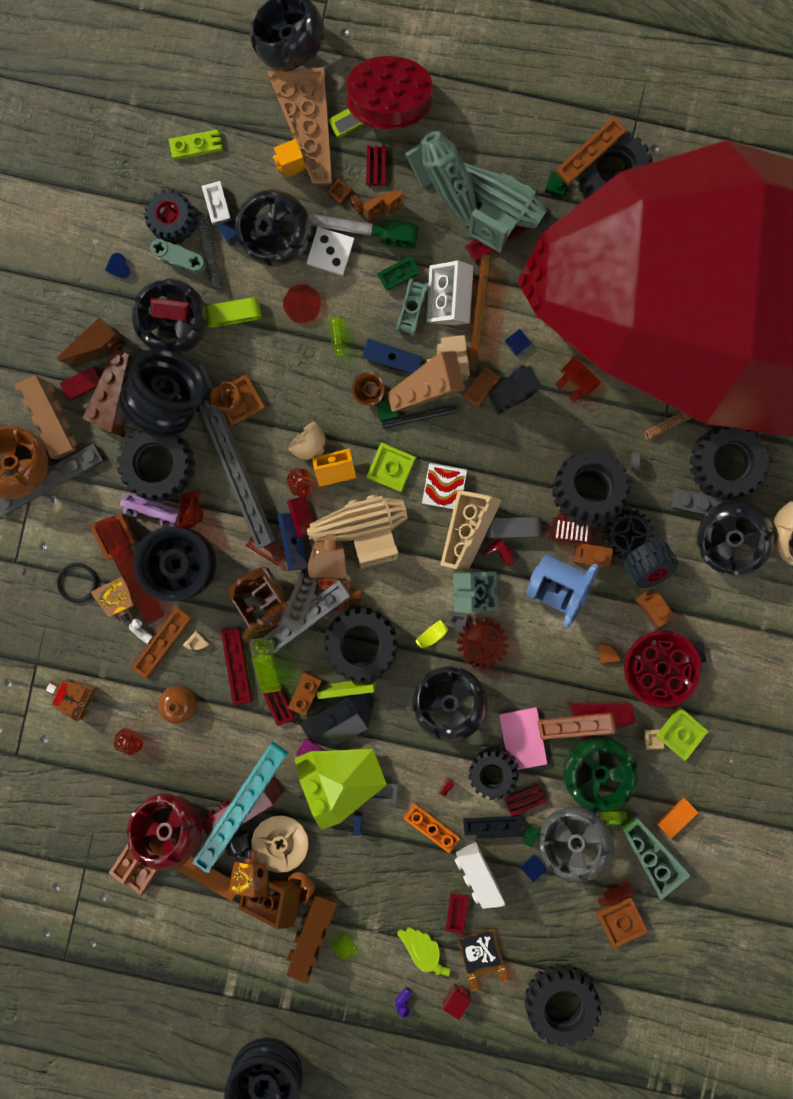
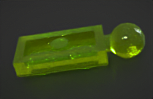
[252,639,282,694]
[601,809,627,824]

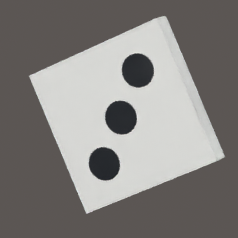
[306,227,354,276]

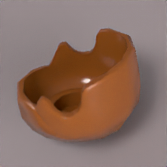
[210,382,242,411]
[288,872,315,903]

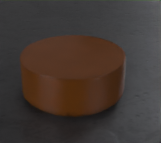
[349,195,363,215]

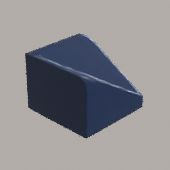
[217,222,238,246]

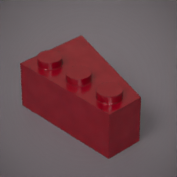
[566,701,637,741]

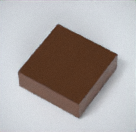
[326,178,353,206]

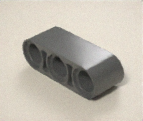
[486,517,542,538]

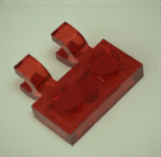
[555,356,602,403]

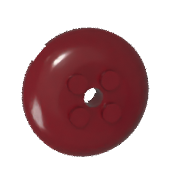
[624,630,702,708]

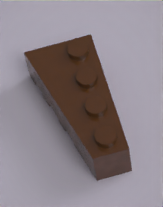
[82,348,136,438]
[286,890,338,983]

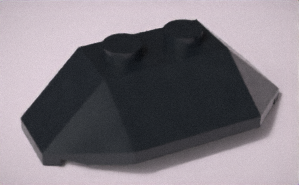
[299,693,375,748]

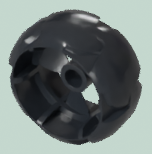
[249,0,325,72]
[235,189,311,267]
[131,278,208,353]
[696,501,775,576]
[412,666,488,742]

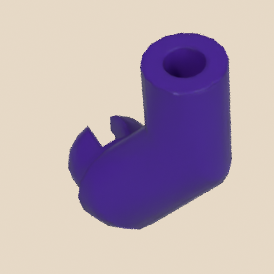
[395,986,413,1018]

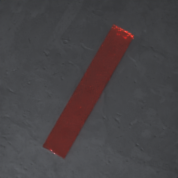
[95,515,164,624]

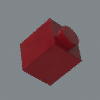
[442,983,472,1020]

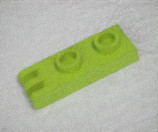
[169,130,224,160]

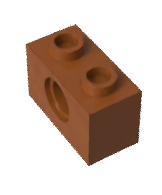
[288,671,323,716]

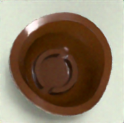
[352,372,385,406]

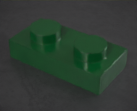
[377,256,420,292]

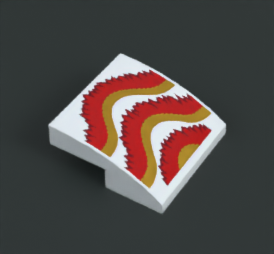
[422,463,467,509]

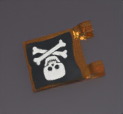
[457,927,508,991]

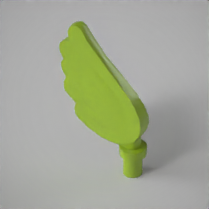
[397,927,450,976]

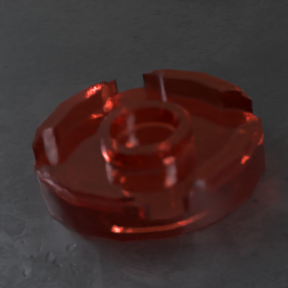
[283,284,321,323]

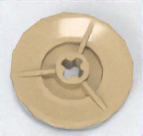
[251,815,309,873]

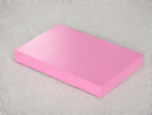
[499,707,547,770]

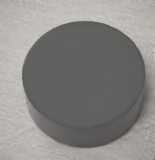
[630,452,640,471]

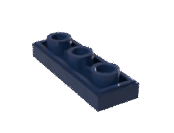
[362,339,422,374]
[278,513,308,571]

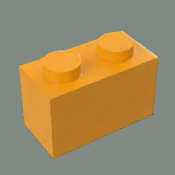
[273,139,306,179]
[312,449,356,487]

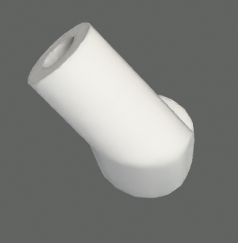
[129,619,153,644]

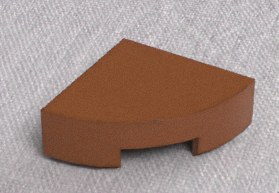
[598,643,620,663]

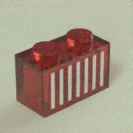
[549,514,592,545]

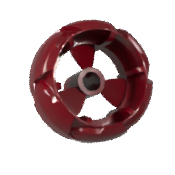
[126,793,203,871]

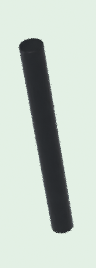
[381,405,457,429]

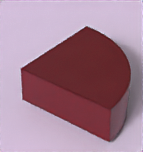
[438,777,454,797]

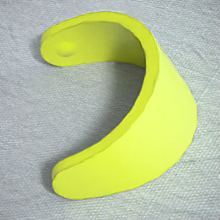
[416,620,448,648]

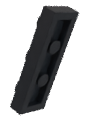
[463,816,523,839]

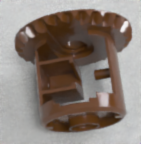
[228,567,289,643]

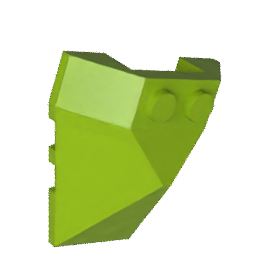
[294,748,387,830]

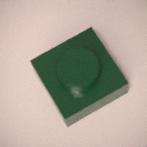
[545,171,567,197]
[522,823,540,848]

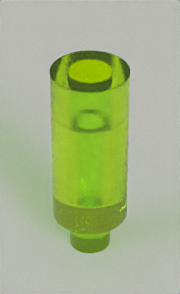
[329,317,346,357]

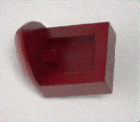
[483,539,515,566]

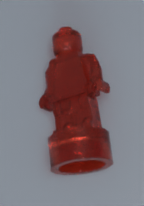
[598,880,635,906]

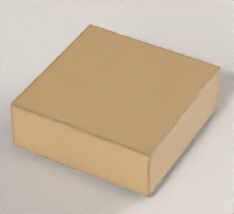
[643,729,664,750]

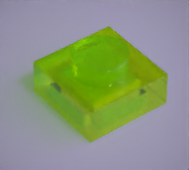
[330,933,357,962]

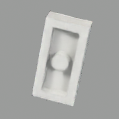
[202,181,231,225]

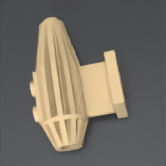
[307,495,408,569]

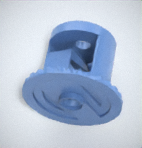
[526,553,600,629]

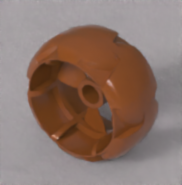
[0,425,49,500]

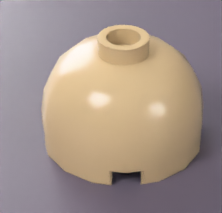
[288,421,326,460]

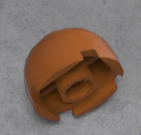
[158,685,197,724]

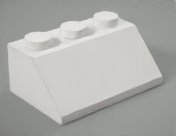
[426,261,473,325]
[455,842,505,909]

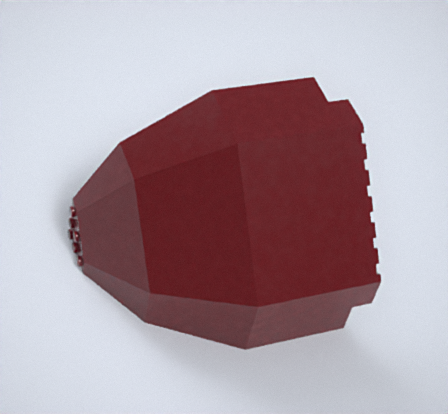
[517,140,793,437]

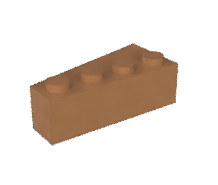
[387,351,465,412]
[14,375,78,460]

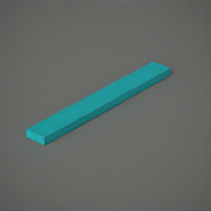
[192,741,289,874]

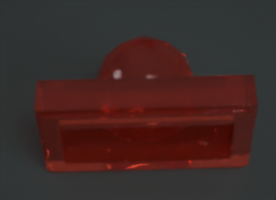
[176,490,204,529]

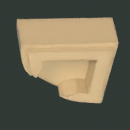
[183,631,211,650]

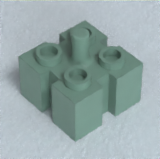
[453,572,498,613]

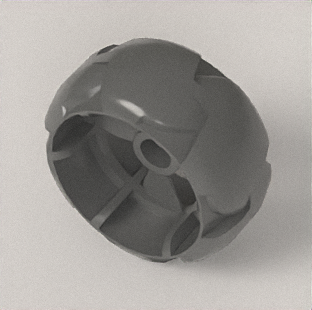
[539,805,615,883]

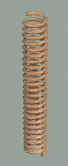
[644,412,693,440]

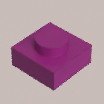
[295,738,322,756]

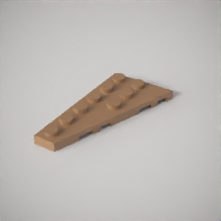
[267,67,332,186]

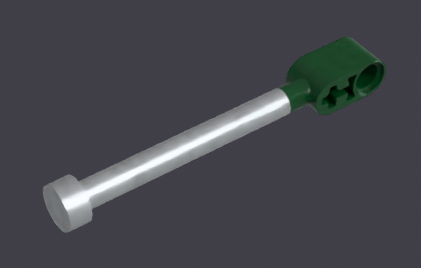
[268,205,419,249]

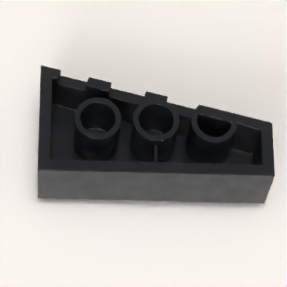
[488,364,542,415]

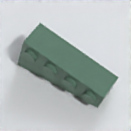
[621,811,691,900]

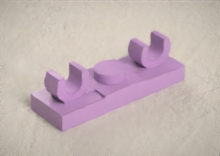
[120,492,182,527]

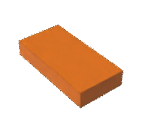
[656,798,698,839]

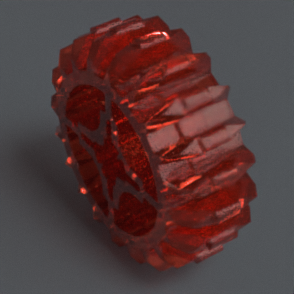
[456,617,509,670]

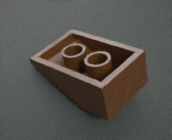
[57,317,125,367]
[239,876,301,929]

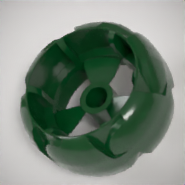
[563,736,639,813]

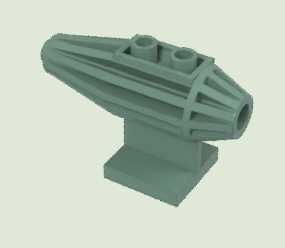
[405,131,478,226]
[464,163,547,253]

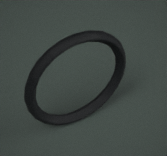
[56,563,97,603]

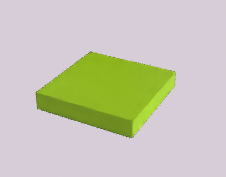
[366,442,416,492]
[655,707,709,761]

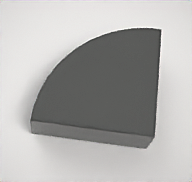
[449,610,468,633]

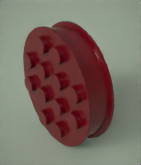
[346,56,433,130]

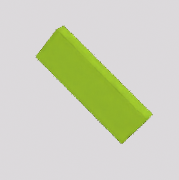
[316,678,377,699]

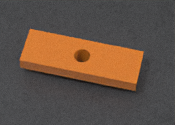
[404,803,461,853]

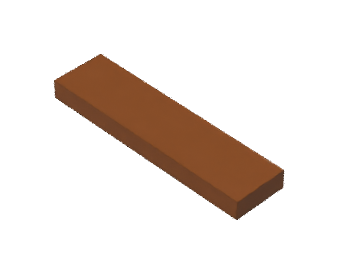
[555,116,627,186]
[131,606,193,679]
[537,712,616,740]

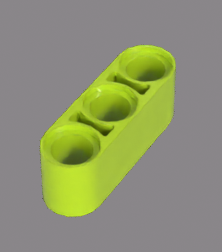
[206,297,262,328]

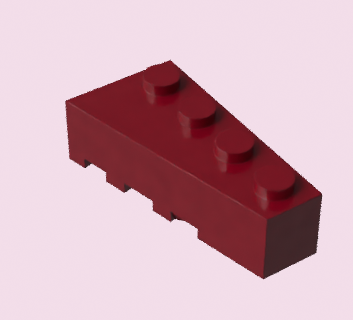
[201,776,284,837]

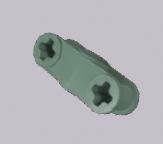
[150,239,207,275]
[396,278,429,336]

